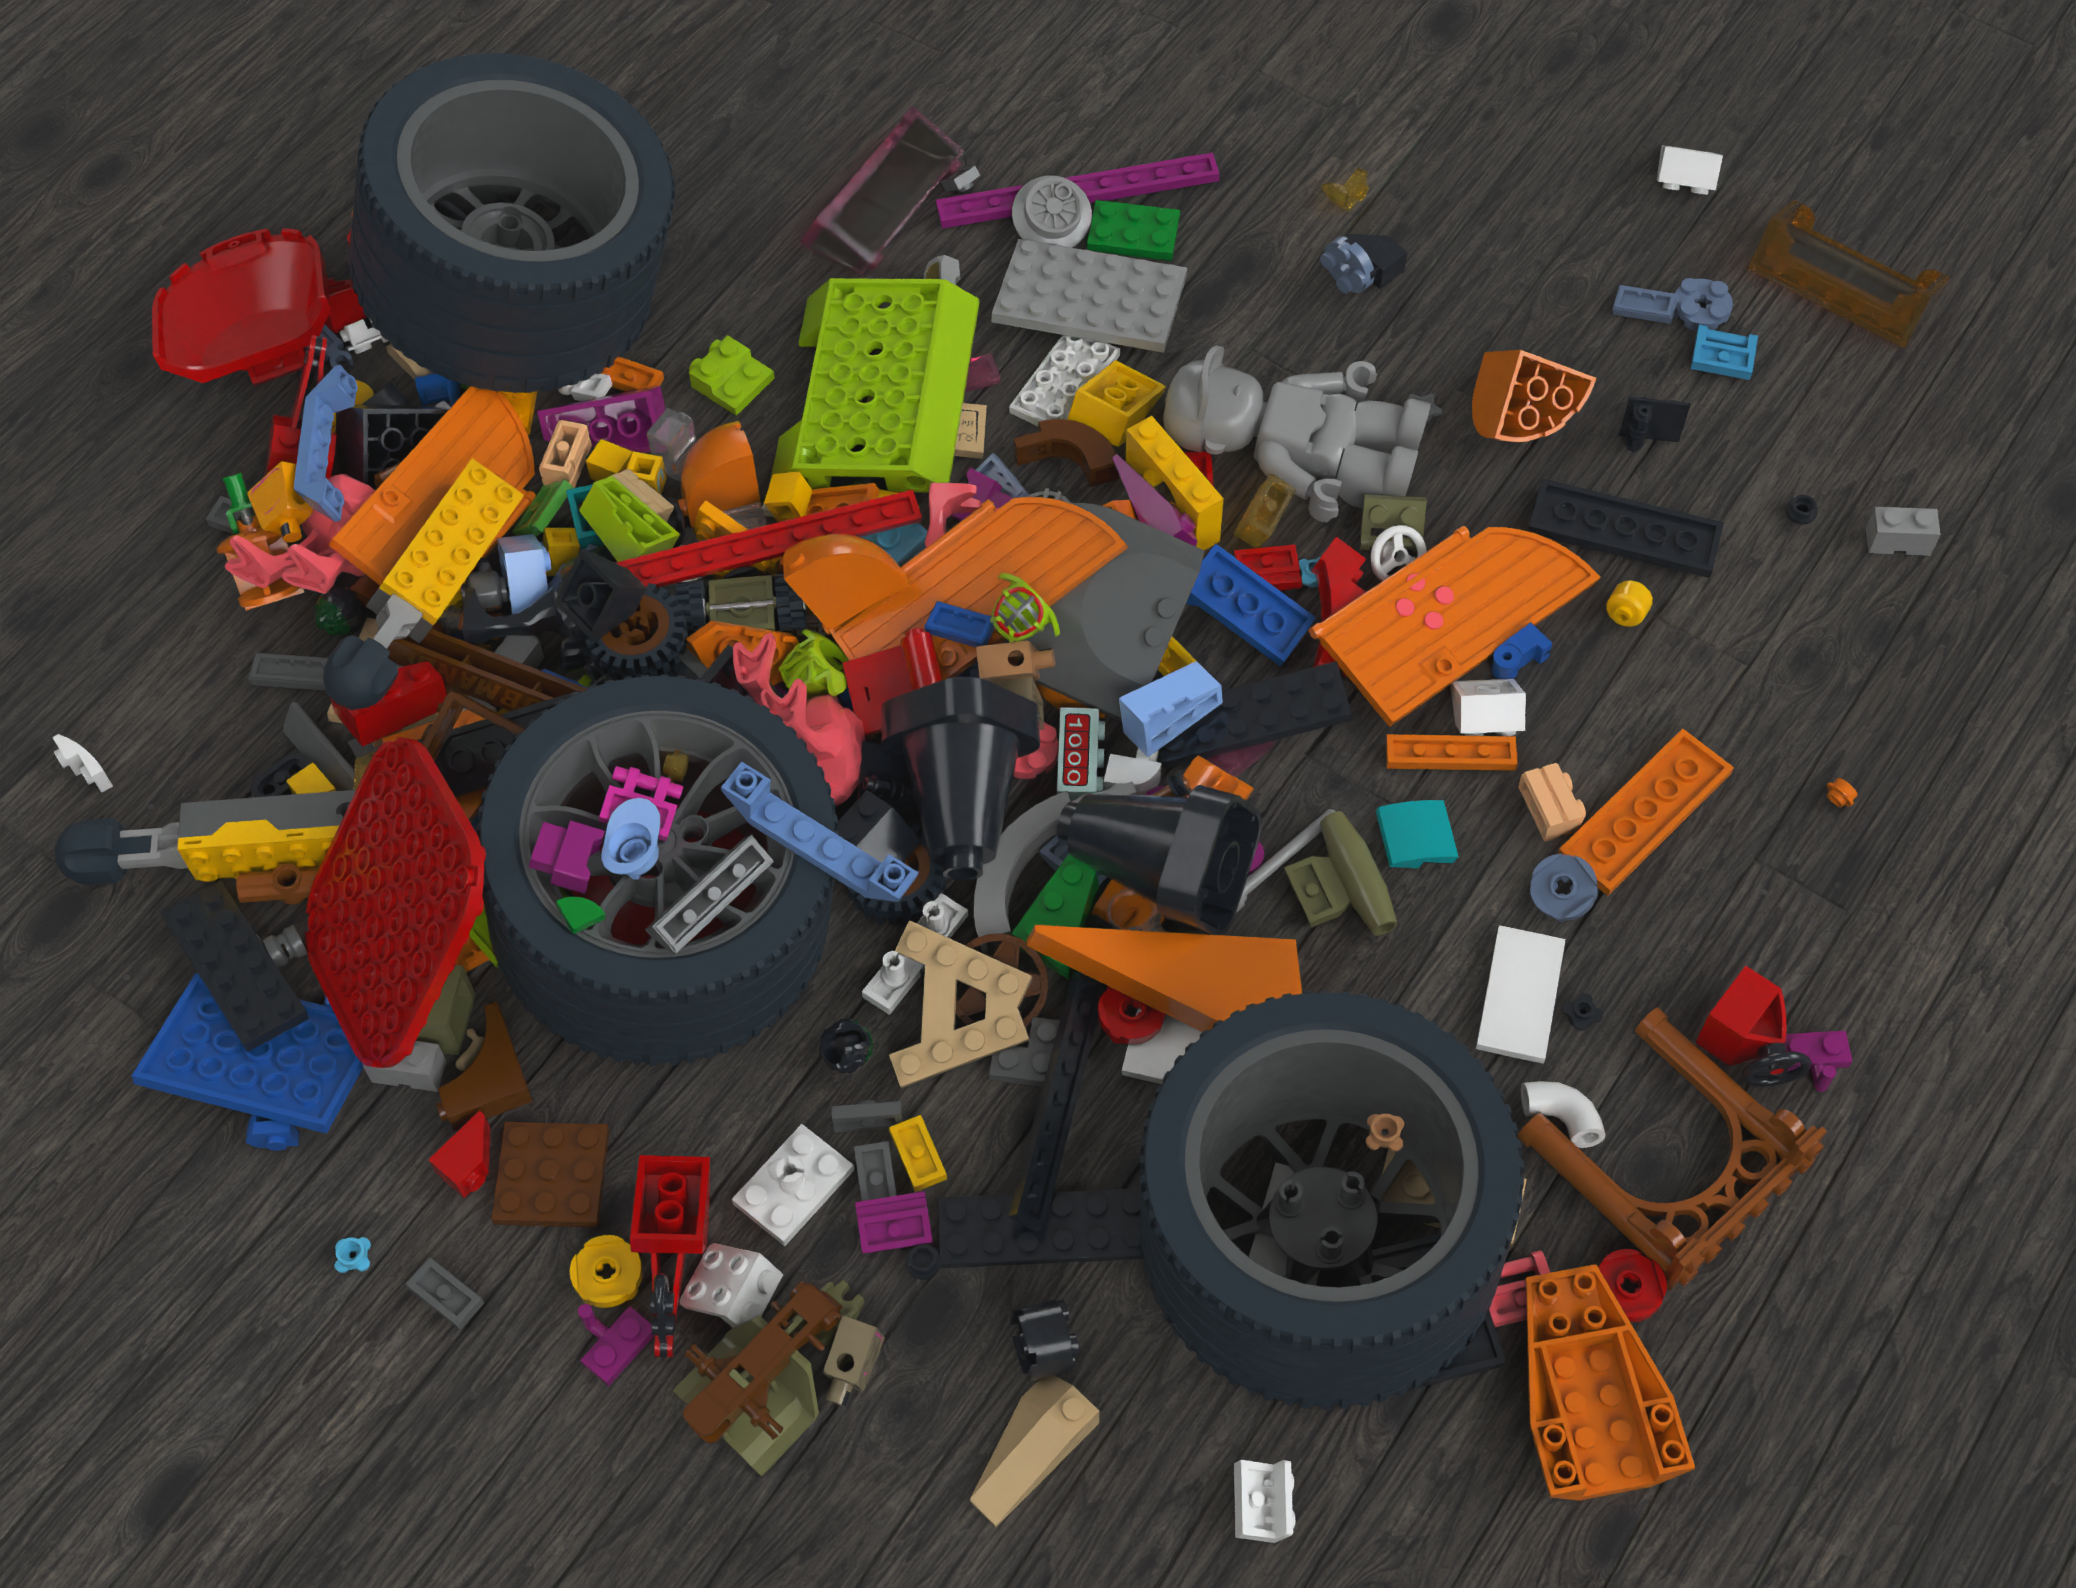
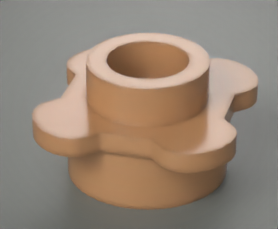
[1366,1114,1404,1152]

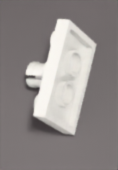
[732,1124,854,1246]

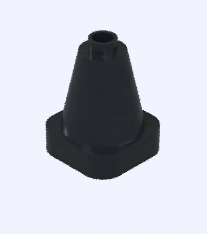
[881,677,1040,880]
[1057,785,1262,935]

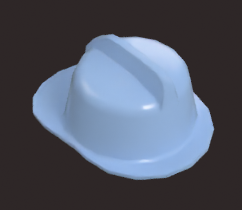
[601,798,660,880]

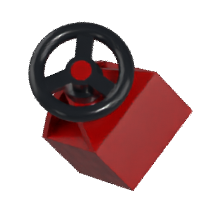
[1695,966,1812,1087]

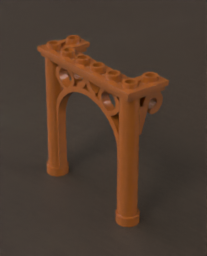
[1517,1007,1827,1291]

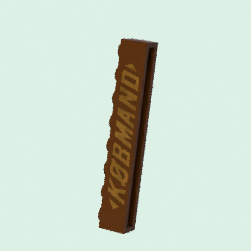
[387,629,588,711]

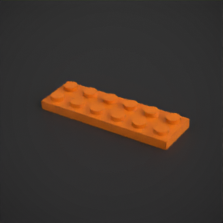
[1557,729,1734,896]

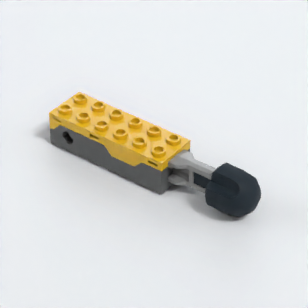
[323,458,524,710]
[54,790,356,885]

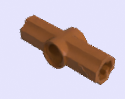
[236,863,320,905]

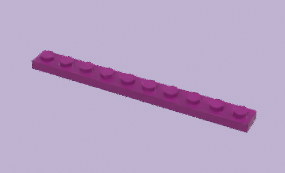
[936,152,1219,229]

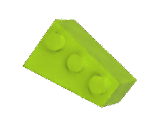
[579,476,680,562]

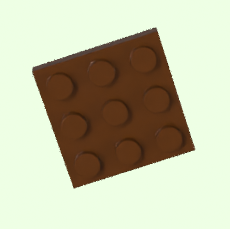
[491,1122,610,1227]

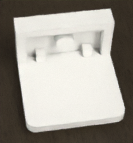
[679,1243,783,1328]

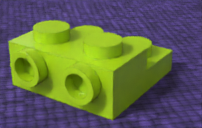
[689,335,775,416]

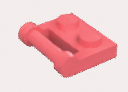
[1489,1250,1550,1327]

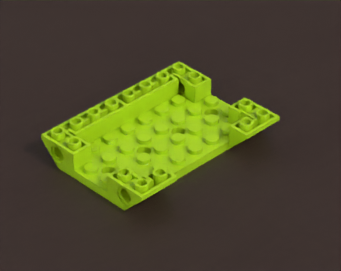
[769,278,980,493]

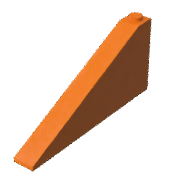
[1027,925,1302,1032]

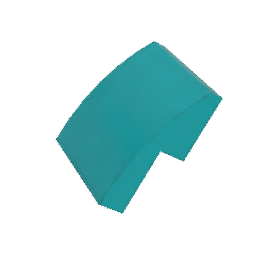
[1375,800,1459,868]

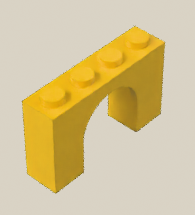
[1126,416,1224,550]

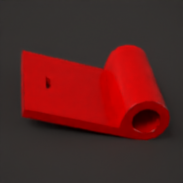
[842,628,942,735]

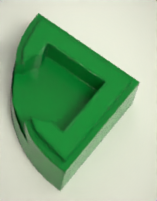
[556,897,606,935]

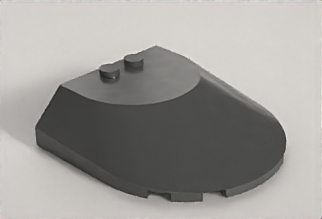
[1001,503,1204,722]

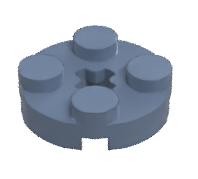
[1320,236,1374,294]
[1674,278,1733,331]
[1530,854,1598,922]

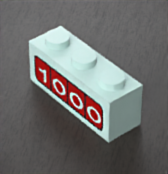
[1057,707,1105,801]

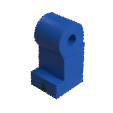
[1491,622,1552,679]

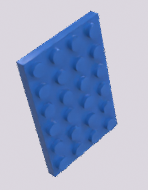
[132,973,363,1134]

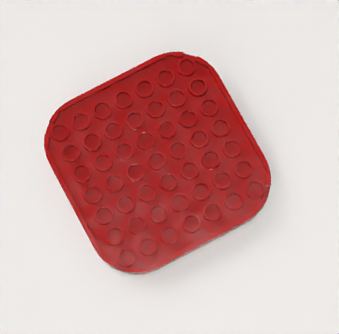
[305,737,486,1068]

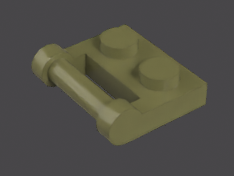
[1360,494,1427,553]

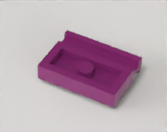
[855,1191,933,1254]

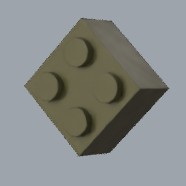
[416,965,476,1056]

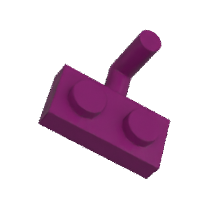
[1784,1030,1853,1092]
[578,1304,655,1387]

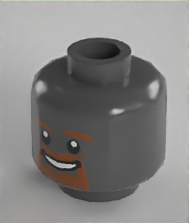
[461,571,508,612]

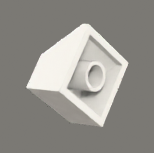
[1657,145,1723,195]
[1450,679,1526,736]

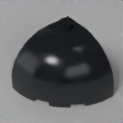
[336,404,449,490]

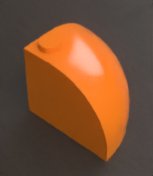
[1472,350,1596,442]
[677,421,762,528]
[783,534,908,630]

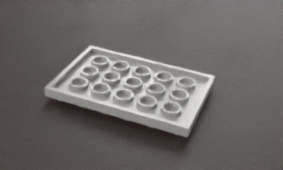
[991,239,1187,353]

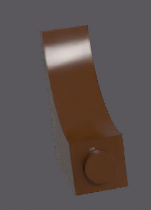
[436,1001,533,1131]

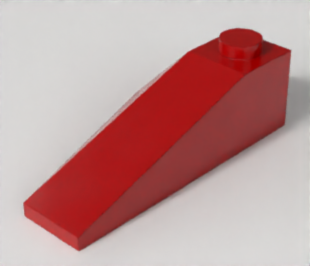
[325,277,366,333]

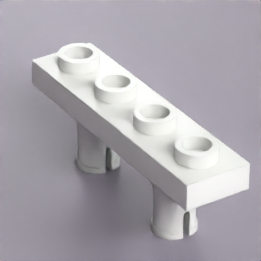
[862,893,968,1015]

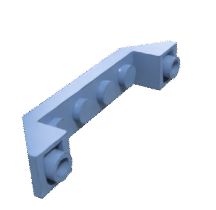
[293,365,358,522]
[721,762,918,902]

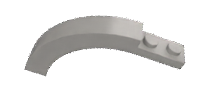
[974,781,1137,955]

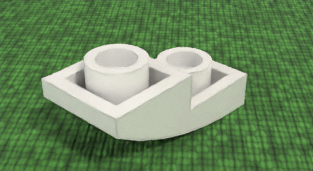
[53,734,113,793]

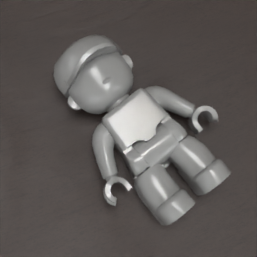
[1163,345,1431,522]

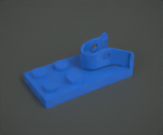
[1186,543,1316,666]

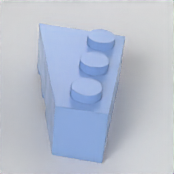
[497,534,551,614]
[1119,661,1223,757]

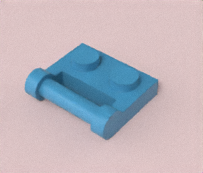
[1690,324,1758,380]

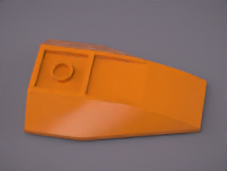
[1525,1264,1695,1501]

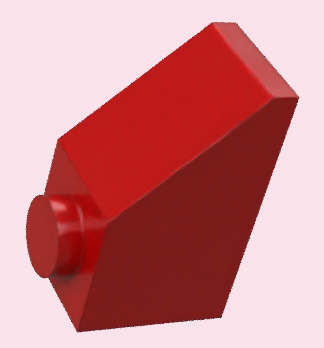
[428,1110,491,1198]

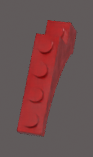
[1311,537,1366,671]

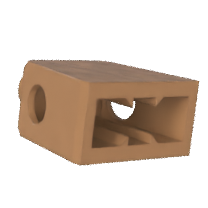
[976,641,1056,683]

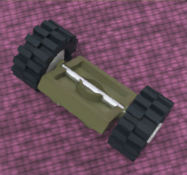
[676,573,806,636]

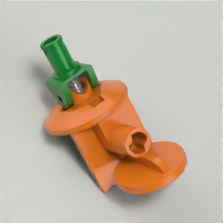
[216,473,305,611]

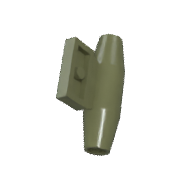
[1284,811,1398,936]

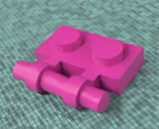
[599,766,683,841]

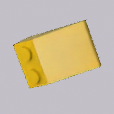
[1067,360,1166,447]

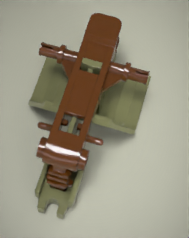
[673,1280,865,1477]

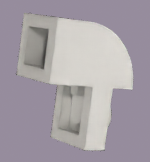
[1103,748,1161,795]

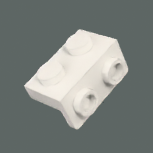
[1234,1460,1295,1543]

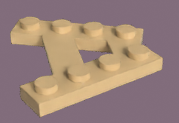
[889,920,1033,1088]

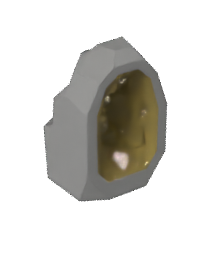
[924,255,960,286]

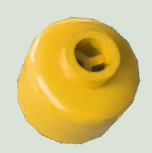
[1606,580,1653,627]

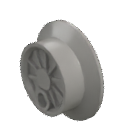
[1012,176,1092,248]

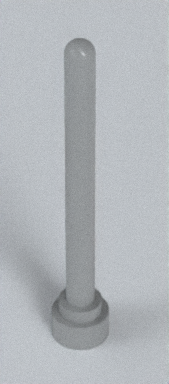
[1236,809,1336,913]

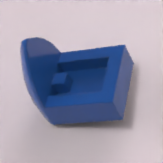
[415,374,461,407]
[246,1114,299,1151]

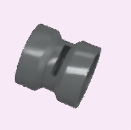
[262,924,308,968]

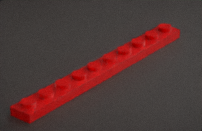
[615,490,922,588]

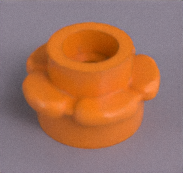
[1827,778,1858,808]

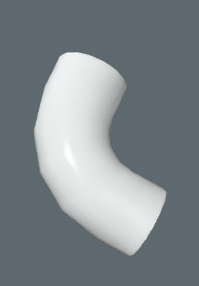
[1521,1081,1605,1148]

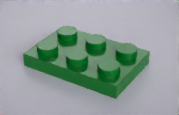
[1087,200,1180,261]

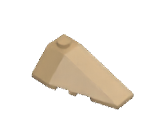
[970,1375,1099,1527]

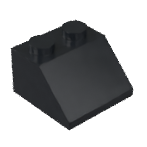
[837,790,922,863]

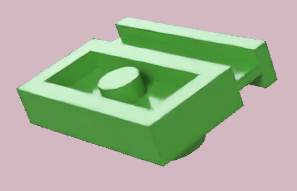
[512,479,573,536]

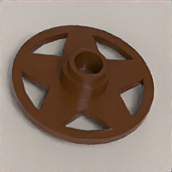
[956,933,1048,1027]

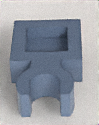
[304,324,354,369]

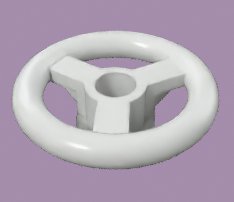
[1371,525,1427,582]

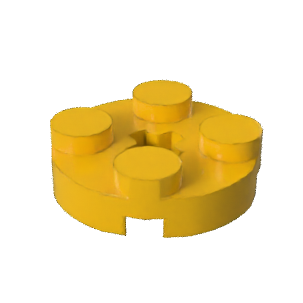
[570,1235,643,1308]

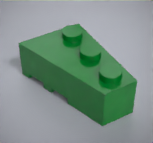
[1011,854,1099,981]

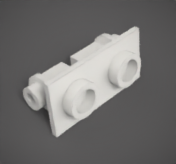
[339,318,388,354]

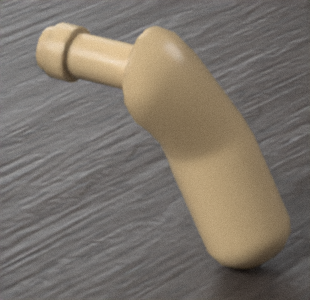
[456,1028,484,1071]

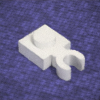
[558,373,613,401]

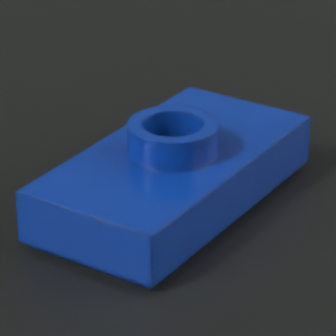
[924,601,995,647]

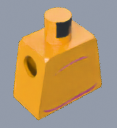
[247,461,313,543]

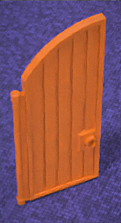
[328,386,536,585]
[822,497,1129,680]
[1308,526,1601,727]

